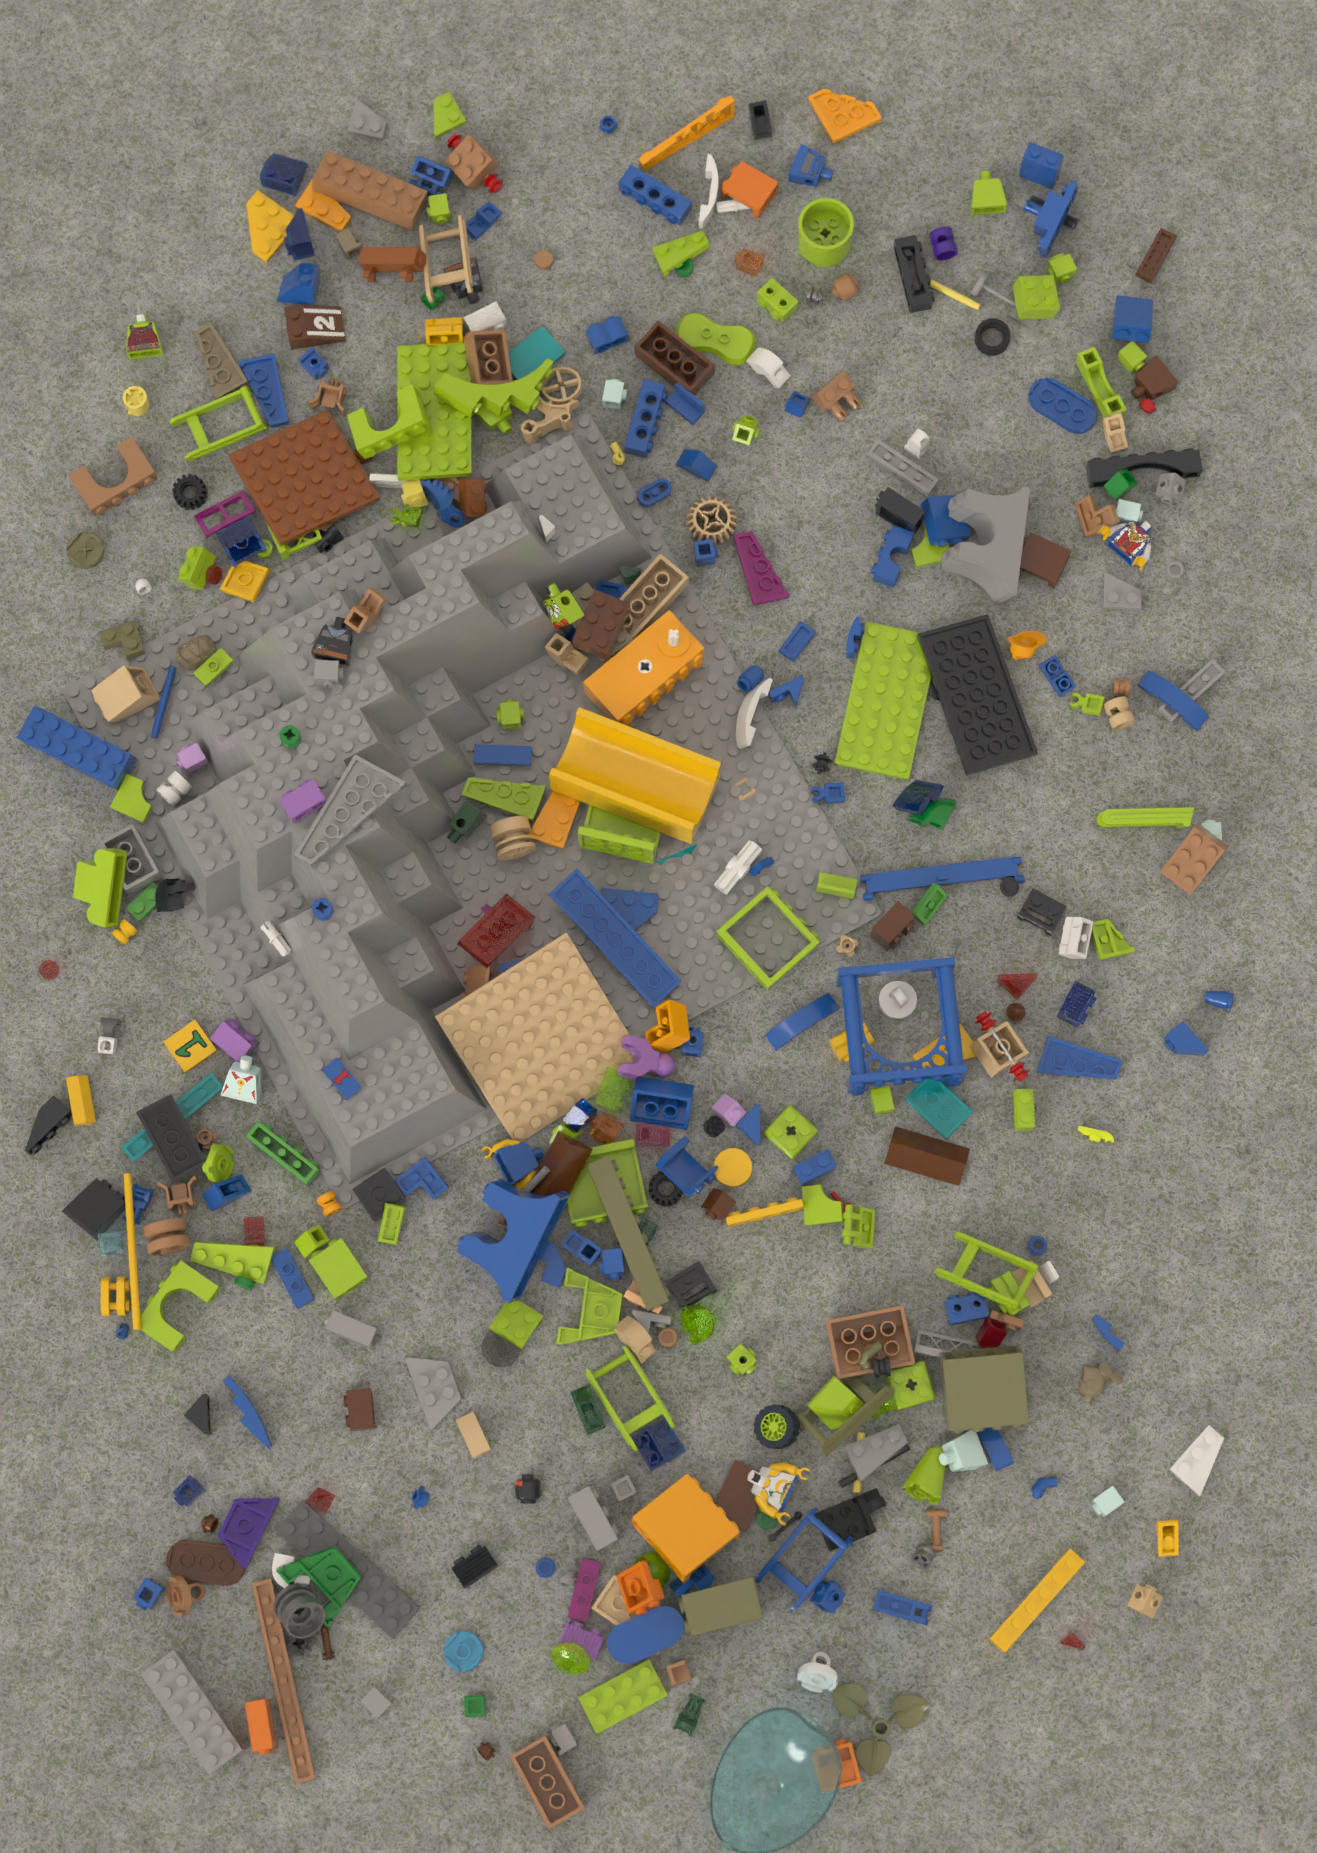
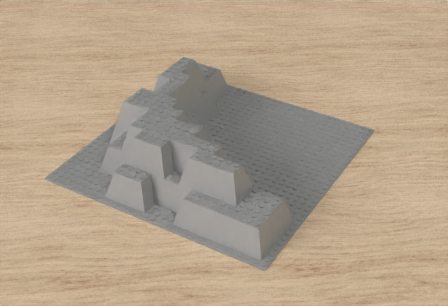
[62,412,882,1210]

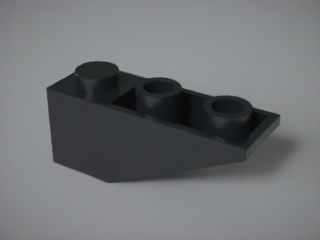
[25,1095,72,1155]

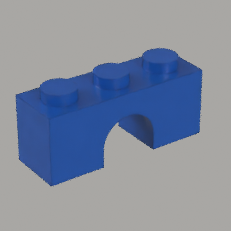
[871,525,914,588]

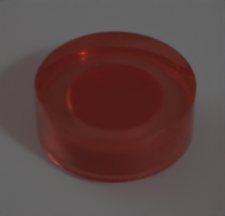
[206,565,222,585]
[39,960,59,980]

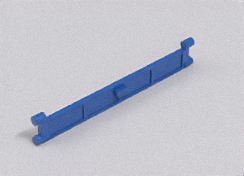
[860,857,1025,901]

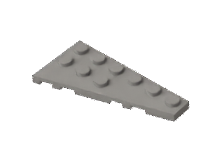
[294,755,407,866]

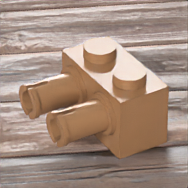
[811,371,862,422]

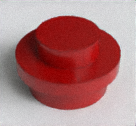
[1139,398,1156,415]

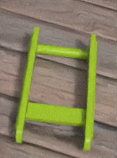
[169,386,269,462]
[1096,807,1194,829]
[934,1231,1039,1311]
[584,1345,675,1452]

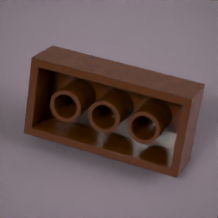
[634,320,715,396]

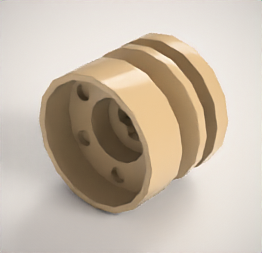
[489,816,536,860]

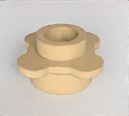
[836,935,858,957]

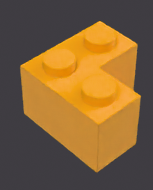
[645,1000,690,1053]

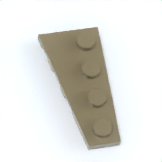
[195,323,249,399]

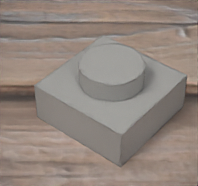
[610,1475,637,1502]

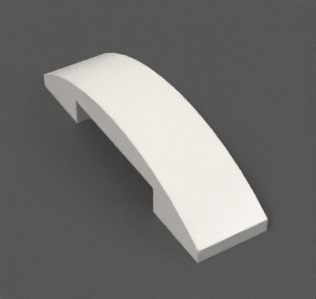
[699,154,718,229]
[736,678,773,749]

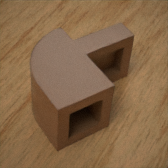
[344,587,387,633]

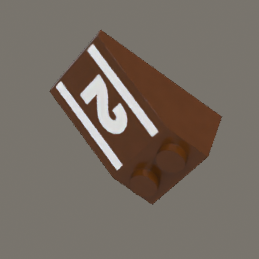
[284,305,346,350]

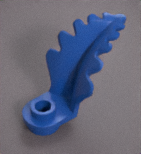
[421,479,465,528]

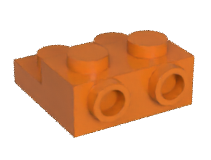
[616,1560,664,1616]
[811,1738,862,1793]

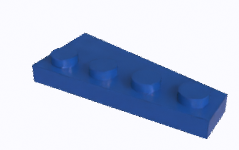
[238,354,289,428]
[1036,1036,1123,1079]

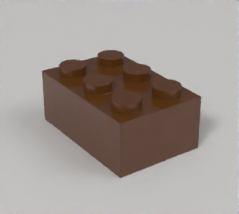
[572,590,630,661]

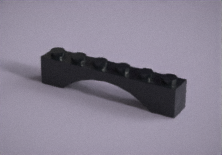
[1086,448,1202,488]

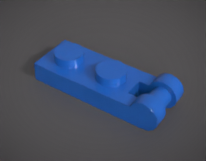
[873,1590,932,1625]

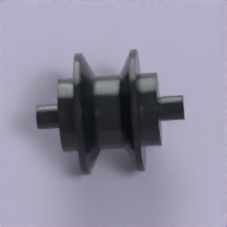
[812,752,832,775]
[703,1116,725,1138]

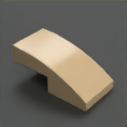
[1103,412,1128,453]
[456,1411,491,1459]

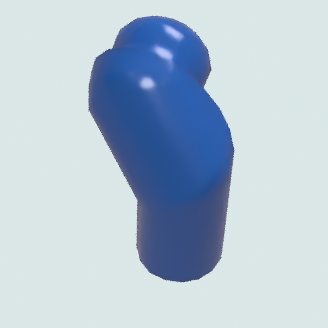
[1031,1477,1057,1499]

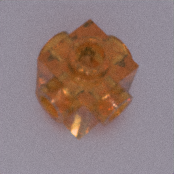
[589,1112,623,1144]

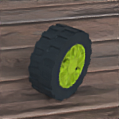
[753,1405,800,1449]

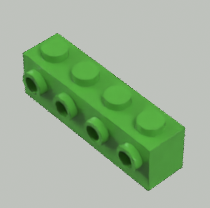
[246,1122,321,1187]

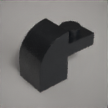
[155,878,195,912]

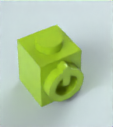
[1047,253,1077,284]
[496,699,524,730]

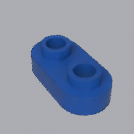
[637,478,672,507]

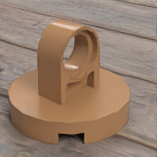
[166,1575,205,1617]

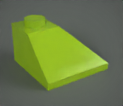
[807,1376,864,1430]

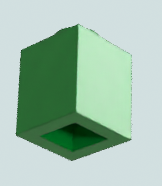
[1104,469,1138,500]

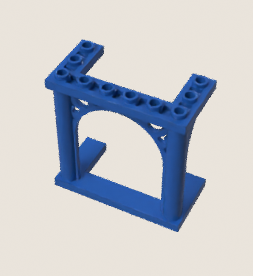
[836,957,968,1096]

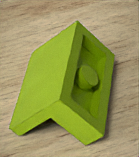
[816,872,858,899]

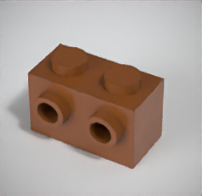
[459,478,487,517]

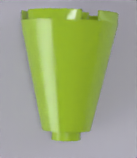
[902,1446,946,1504]

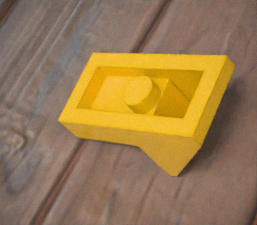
[1155,1519,1179,1557]

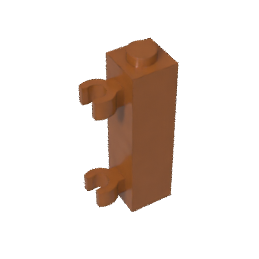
[358,247,427,283]

